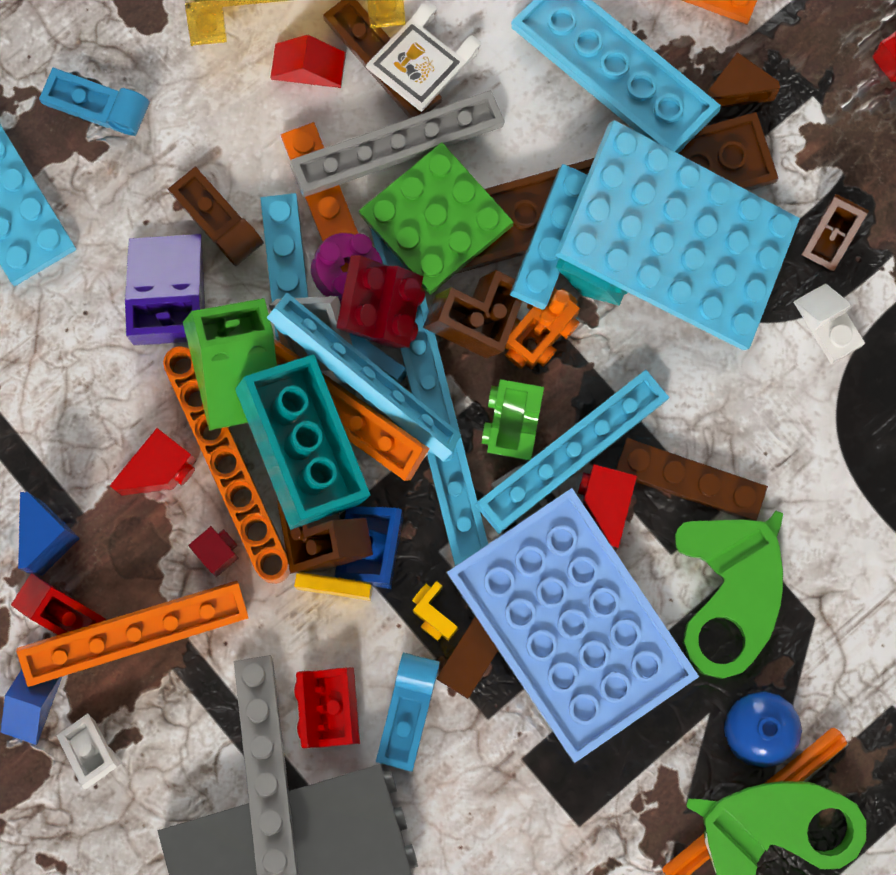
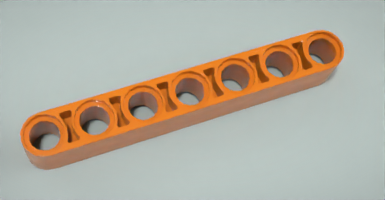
[163,346,290,584]

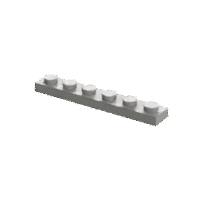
[290,90,505,198]
[234,655,299,875]

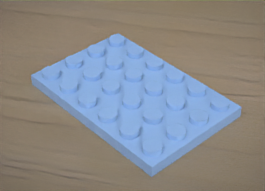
[446,488,699,763]

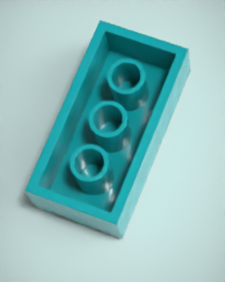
[235,354,371,530]

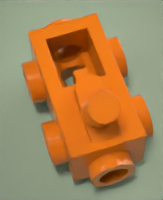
[505,287,580,369]

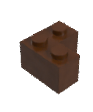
[423,270,522,358]
[277,500,373,574]

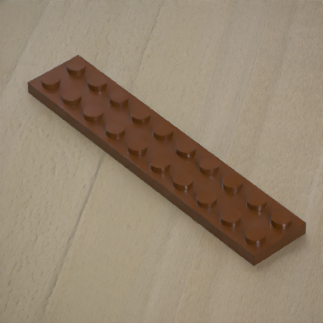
[456,112,779,274]

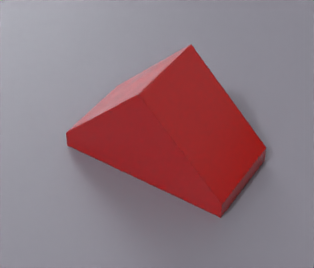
[270,35,346,88]

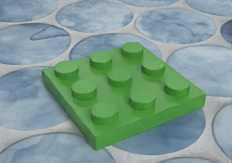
[359,142,514,295]

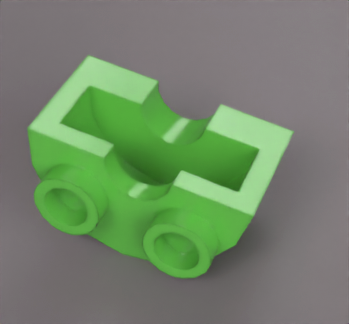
[481,379,544,460]

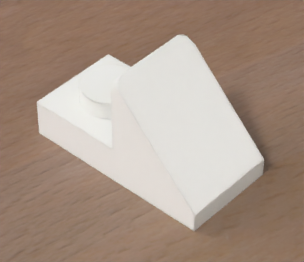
[793,283,865,364]
[56,713,122,790]

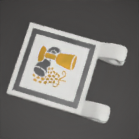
[366,0,481,112]

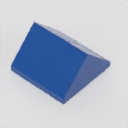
[18,492,80,576]
[334,507,404,589]

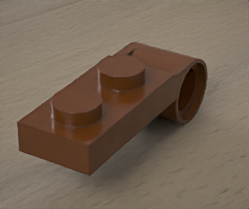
[168,166,264,266]

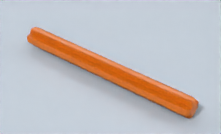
[662,728,847,875]

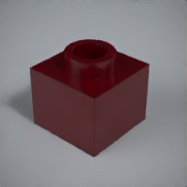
[188,526,239,577]

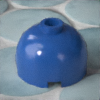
[724,691,802,768]

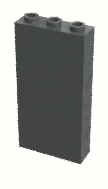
[157,764,418,875]

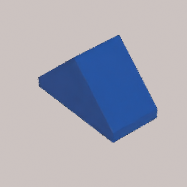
[0,669,63,745]

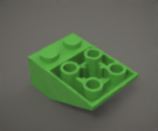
[183,298,277,431]

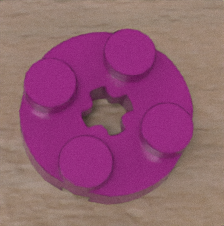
[311,233,383,305]

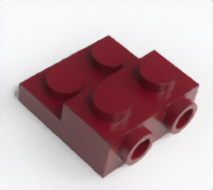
[336,255,425,348]

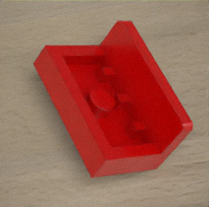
[294,667,360,748]

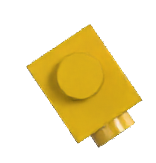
[412,581,458,641]

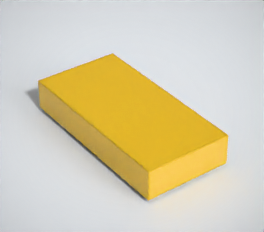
[294,572,373,601]

